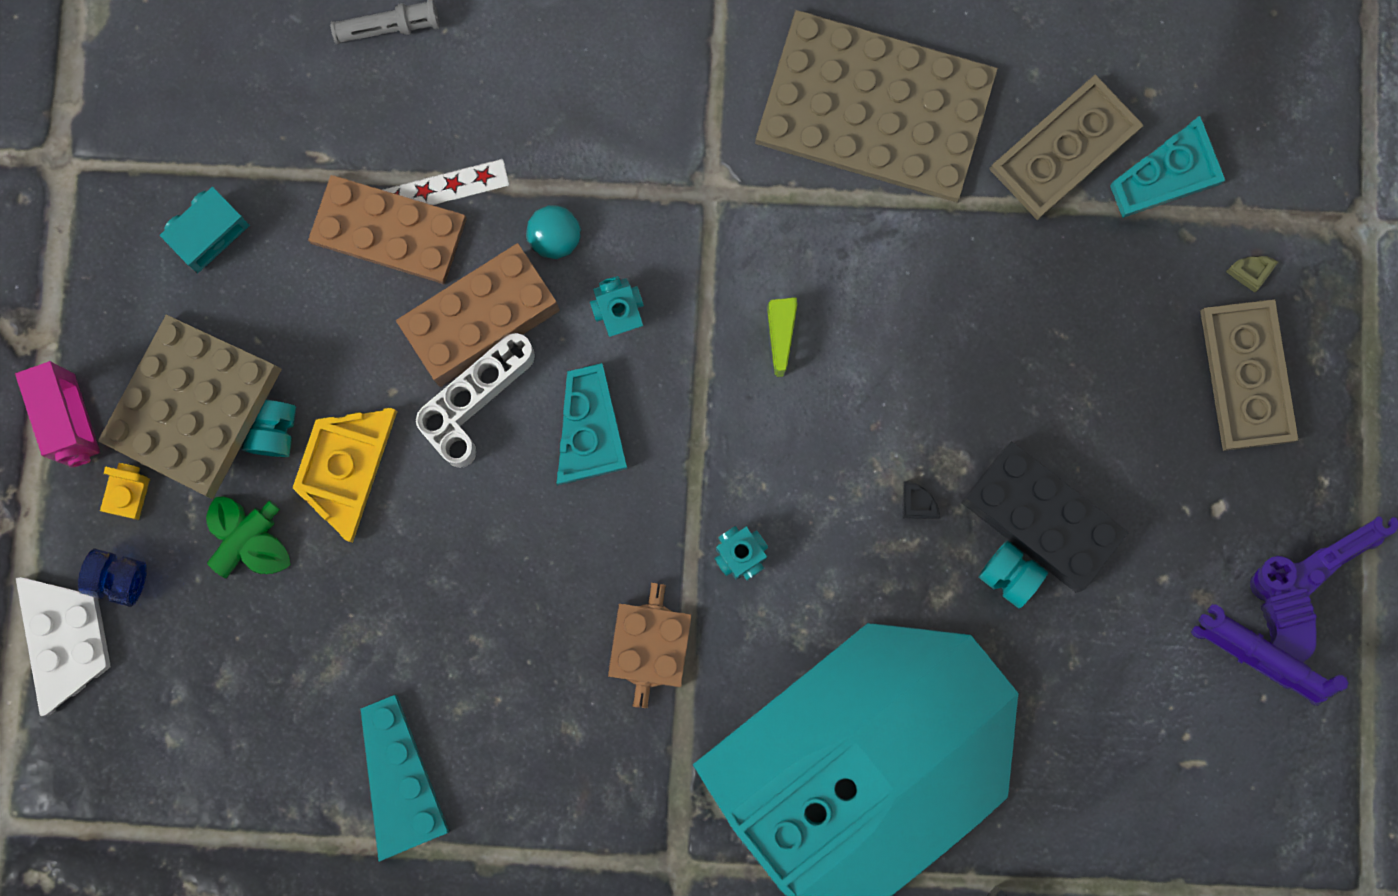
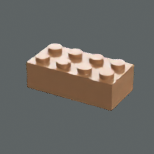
[396,243,560,387]

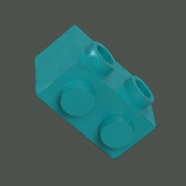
[159,186,250,273]

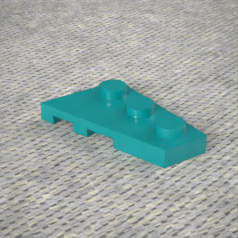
[556,363,628,486]

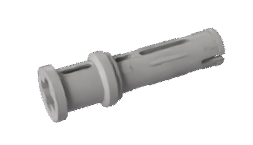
[330,0,440,44]

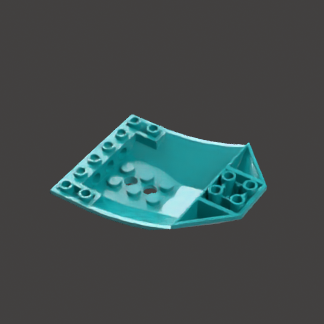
[693,623,1018,896]

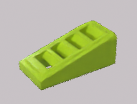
[767,298,798,377]

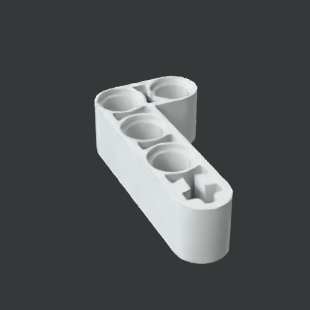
[416,333,535,468]

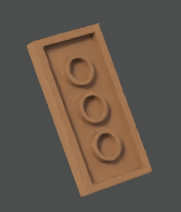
[308,175,467,284]

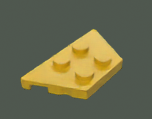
[293,408,397,543]

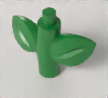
[206,497,291,579]

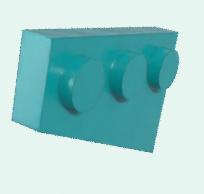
[1110,116,1226,218]

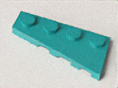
[361,695,450,861]

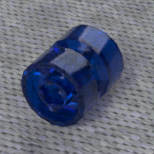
[78,548,147,607]

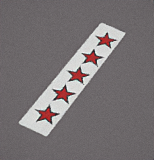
[383,159,509,205]

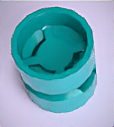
[242,400,297,457]
[978,540,1048,609]

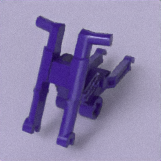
[1191,516,1398,706]

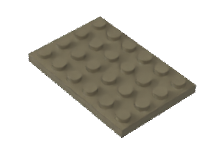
[755,10,998,203]

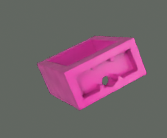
[15,361,100,468]

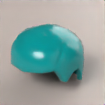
[526,205,581,259]

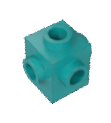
[590,276,644,337]
[714,526,769,581]

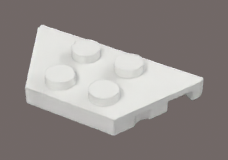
[16,577,111,716]

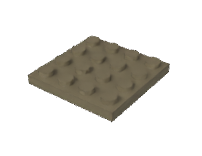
[98,315,282,499]

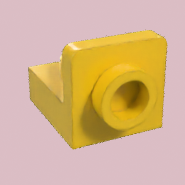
[100,463,150,520]

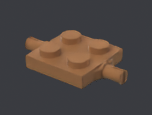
[608,583,691,709]

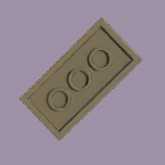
[989,74,1144,221]
[1200,299,1298,451]

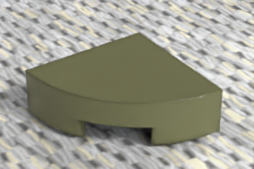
[1226,256,1278,292]

